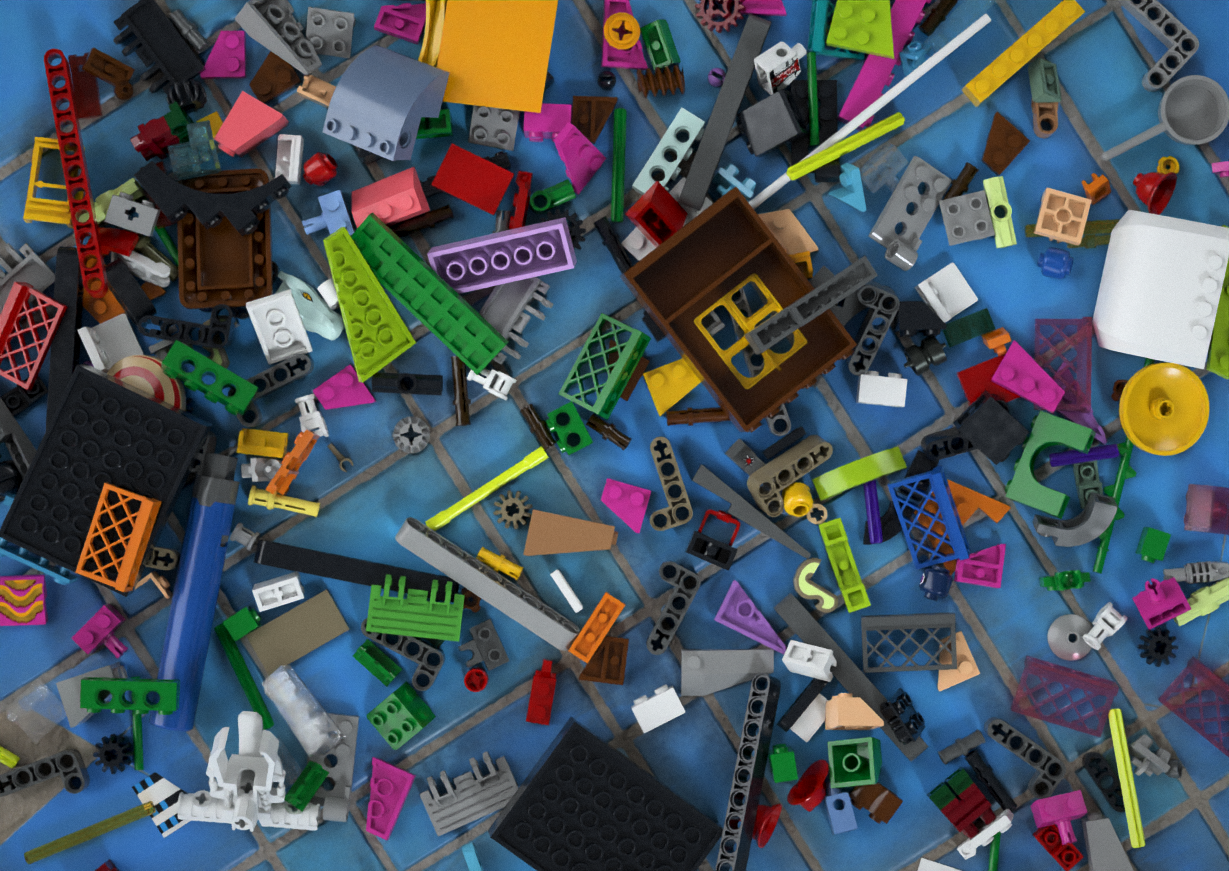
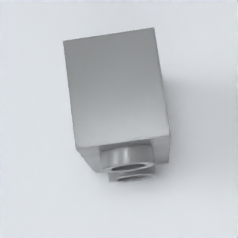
[104,192,161,237]

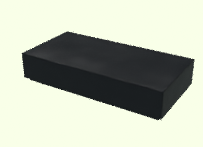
[762,426,807,459]

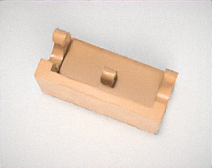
[297,74,336,108]

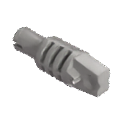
[1163,561,1229,584]

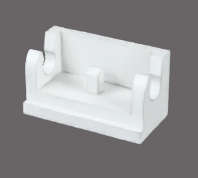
[274,134,304,185]
[252,571,305,612]
[782,640,837,682]

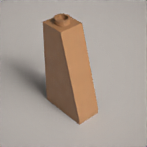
[523,509,618,556]

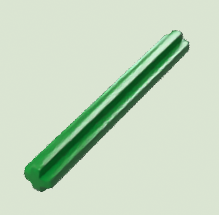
[611,108,627,223]
[214,623,274,730]

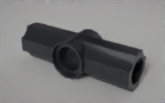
[372,372,443,396]

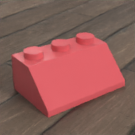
[352,167,430,228]

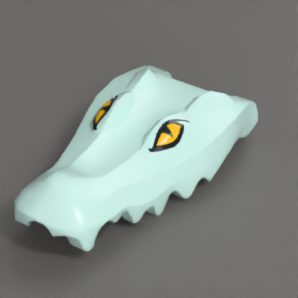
[275,271,345,341]

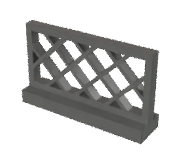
[861,612,957,673]

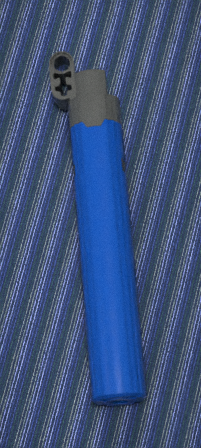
[149,431,240,732]

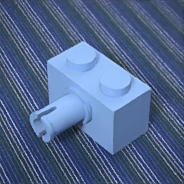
[302,190,355,236]

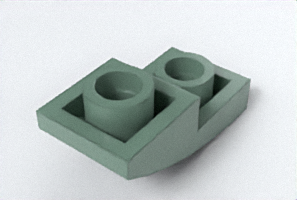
[1072,461,1103,509]

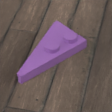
[1051,361,1107,445]
[714,580,787,654]

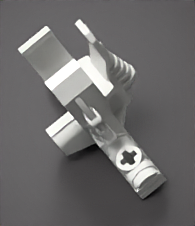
[177,711,321,832]

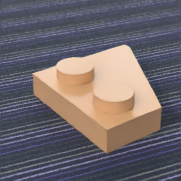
[937,631,980,692]

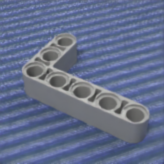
[1116,0,1199,92]

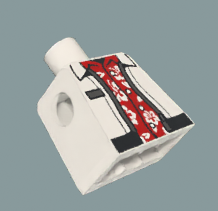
[754,42,807,95]

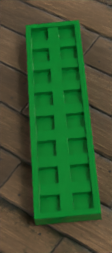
[351,213,508,375]

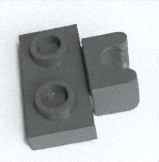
[458,619,510,671]

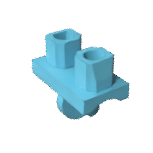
[712,164,756,201]

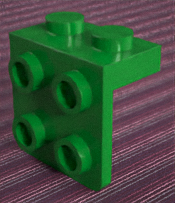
[367,681,436,750]

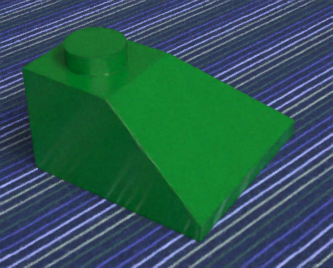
[827,737,882,789]

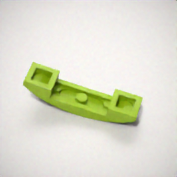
[812,447,907,501]
[818,518,871,613]

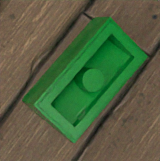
[640,19,681,71]

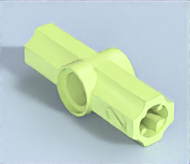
[983,176,1017,249]
[79,178,145,225]
[1173,577,1229,626]

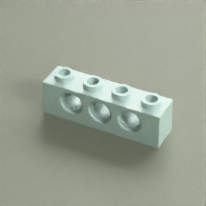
[632,107,705,195]

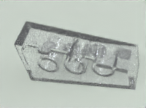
[261,665,345,757]

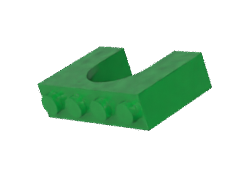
[1005,411,1096,519]

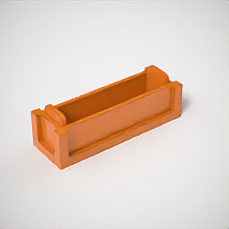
[568,592,626,664]

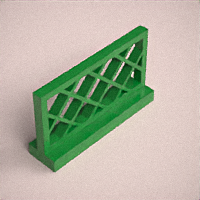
[558,313,651,420]

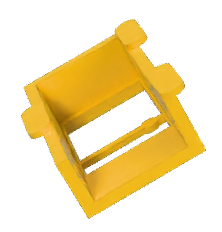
[23,137,85,228]

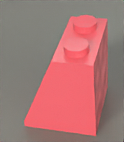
[214,91,289,157]

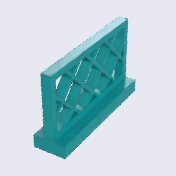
[807,0,865,61]

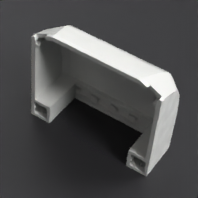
[1092,210,1229,369]

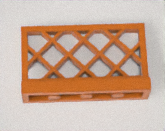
[75,483,162,592]

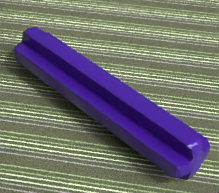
[1049,444,1119,467]
[863,479,883,544]

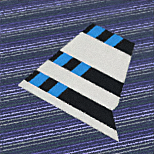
[132,773,192,838]

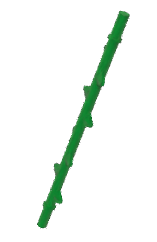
[1093,358,1155,574]

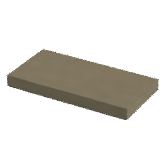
[246,589,350,675]

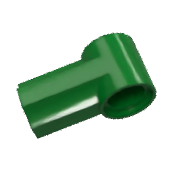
[530,179,576,215]

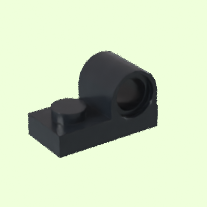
[897,450,939,502]

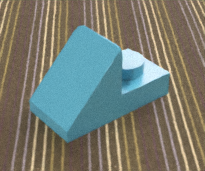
[828,163,867,212]

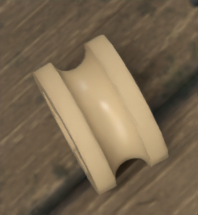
[806,504,828,524]

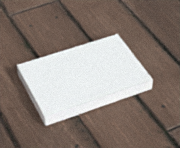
[246,289,313,365]

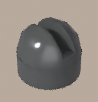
[1165,760,1182,778]

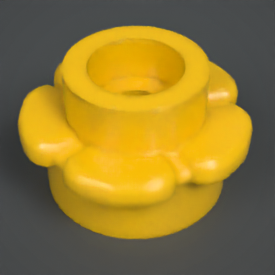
[1157,156,1180,174]

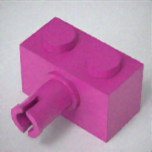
[1132,577,1191,630]
[71,604,129,659]
[1030,790,1088,845]

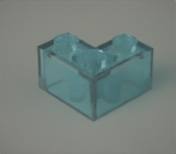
[168,120,221,181]

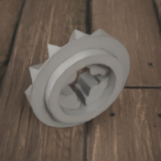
[393,416,430,453]

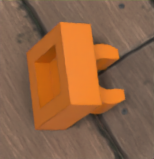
[1082,173,1111,205]
[981,327,1011,356]

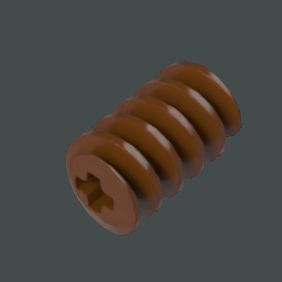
[637,65,685,98]

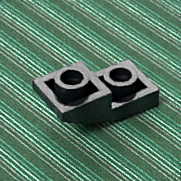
[1,376,48,417]

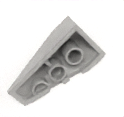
[235,0,322,75]
[681,649,774,696]

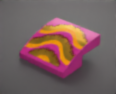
[0,575,48,626]

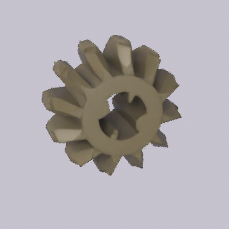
[493,490,533,529]

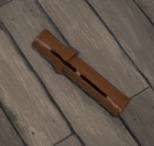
[666,407,731,426]

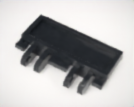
[113,0,206,93]

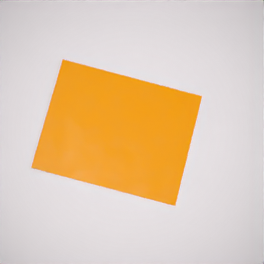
[437,0,558,113]

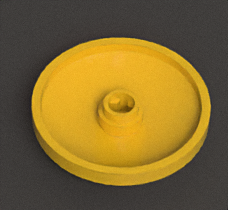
[1119,362,1209,456]

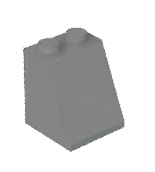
[56,662,128,728]

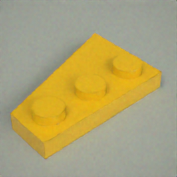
[643,358,701,417]

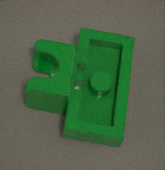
[1039,569,1091,591]

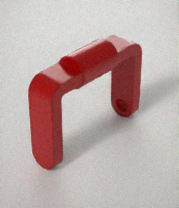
[698,509,740,546]

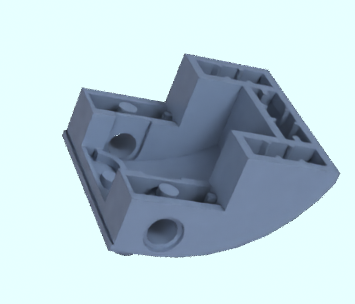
[323,45,450,161]

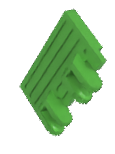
[366,574,465,642]

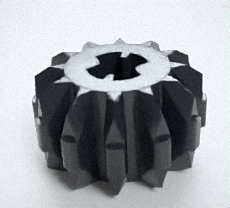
[166,79,207,114]
[1137,627,1178,667]
[93,734,134,774]

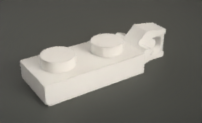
[957,809,1014,860]

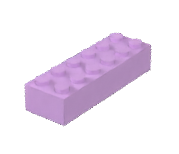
[427,217,577,294]

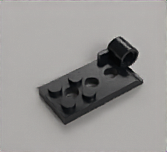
[790,80,840,183]

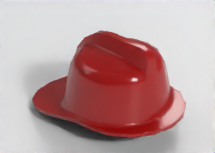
[787,759,829,812]

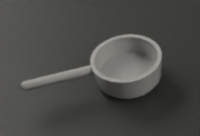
[1102,75,1229,161]

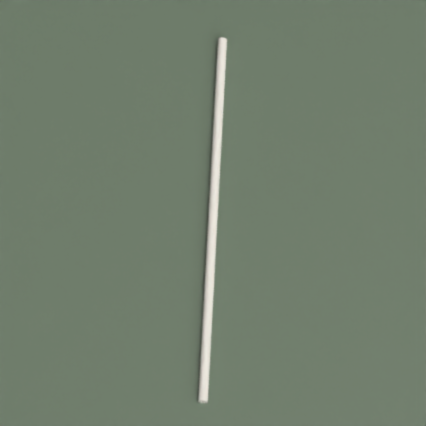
[748,13,991,209]

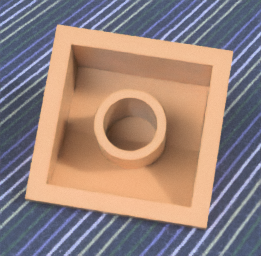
[825,693,884,730]

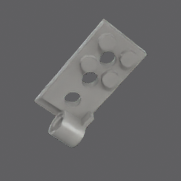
[868,156,952,271]
[307,711,360,822]

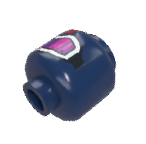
[919,565,953,601]

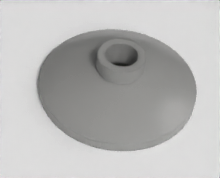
[1047,614,1092,661]

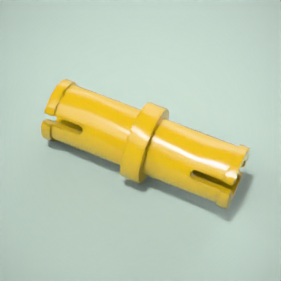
[476,546,524,580]

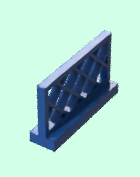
[887,466,971,569]

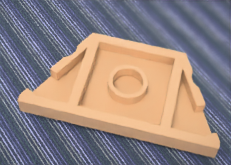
[758,209,819,255]

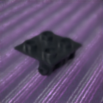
[879,688,926,745]

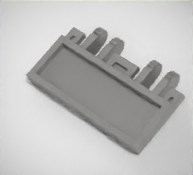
[0,243,55,314]
[479,277,554,365]
[419,751,519,836]

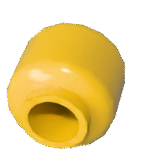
[781,482,813,517]

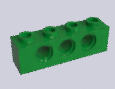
[161,340,258,416]
[80,677,180,715]

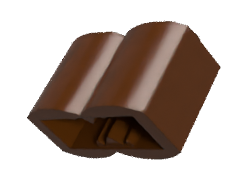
[848,782,903,824]

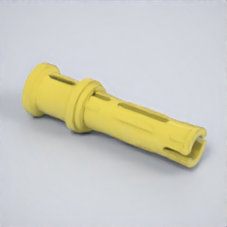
[248,485,320,517]

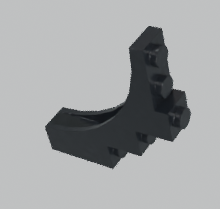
[134,161,292,237]

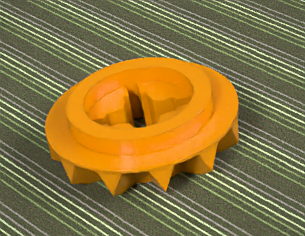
[603,12,640,50]

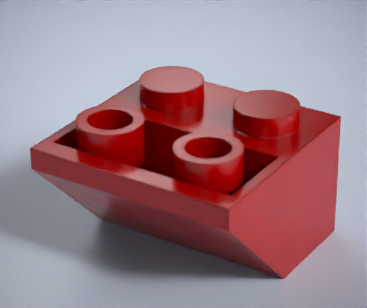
[625,181,688,247]

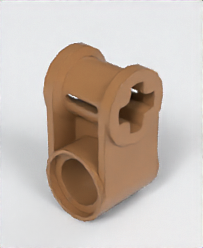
[1031,99,1058,139]

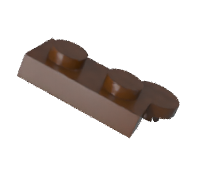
[82,47,135,100]

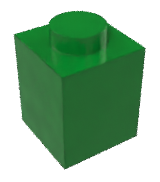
[1135,527,1171,564]
[222,606,262,641]

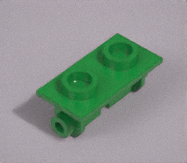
[353,639,402,687]
[284,760,329,812]

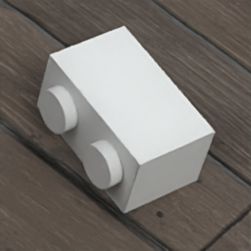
[856,371,907,408]
[631,684,685,733]

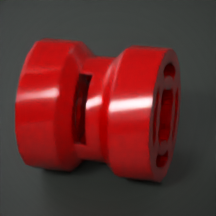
[464,667,489,692]

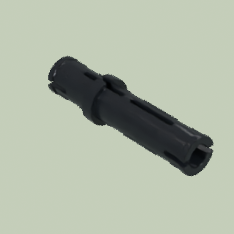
[593,216,633,274]
[964,749,1018,812]

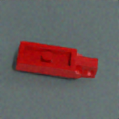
[509,171,533,230]
[526,659,557,725]

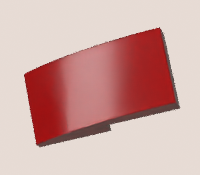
[87,227,139,257]
[1032,825,1084,871]

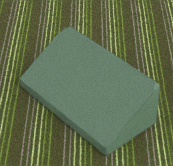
[1028,57,1062,103]

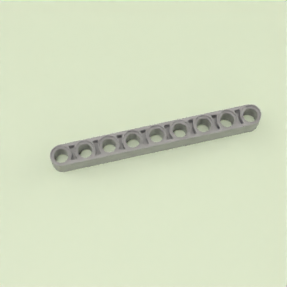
[395,517,580,651]

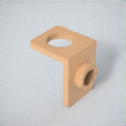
[135,571,173,600]

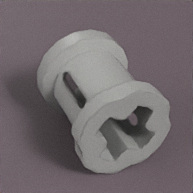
[230,522,260,551]

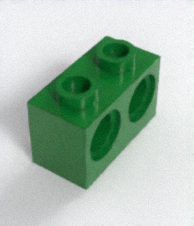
[416,109,453,139]
[546,401,593,455]
[768,743,798,783]

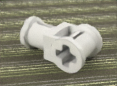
[467,368,517,401]
[295,394,329,437]
[1082,602,1128,650]

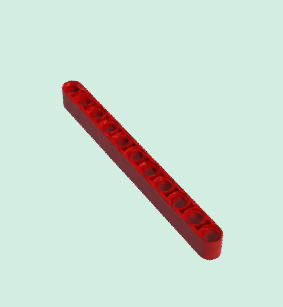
[44,49,108,298]

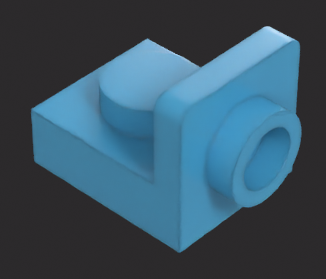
[899,42,931,77]

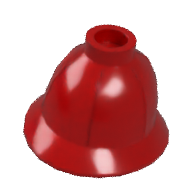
[1133,172,1177,215]
[740,803,782,848]

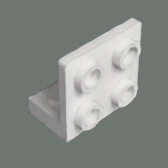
[914,262,978,323]
[77,313,144,373]

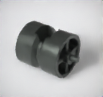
[903,335,947,376]

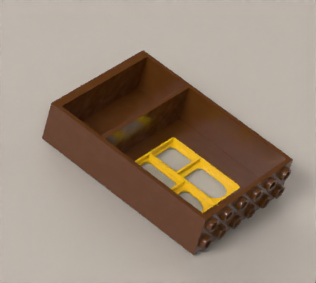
[620,187,857,433]

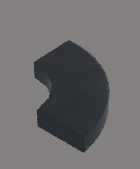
[863,501,913,545]

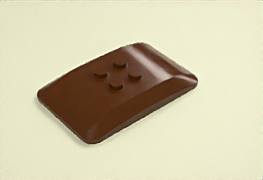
[177,168,273,309]

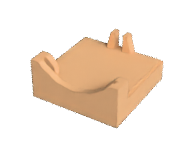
[1034,188,1092,246]

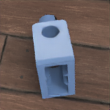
[824,782,858,835]

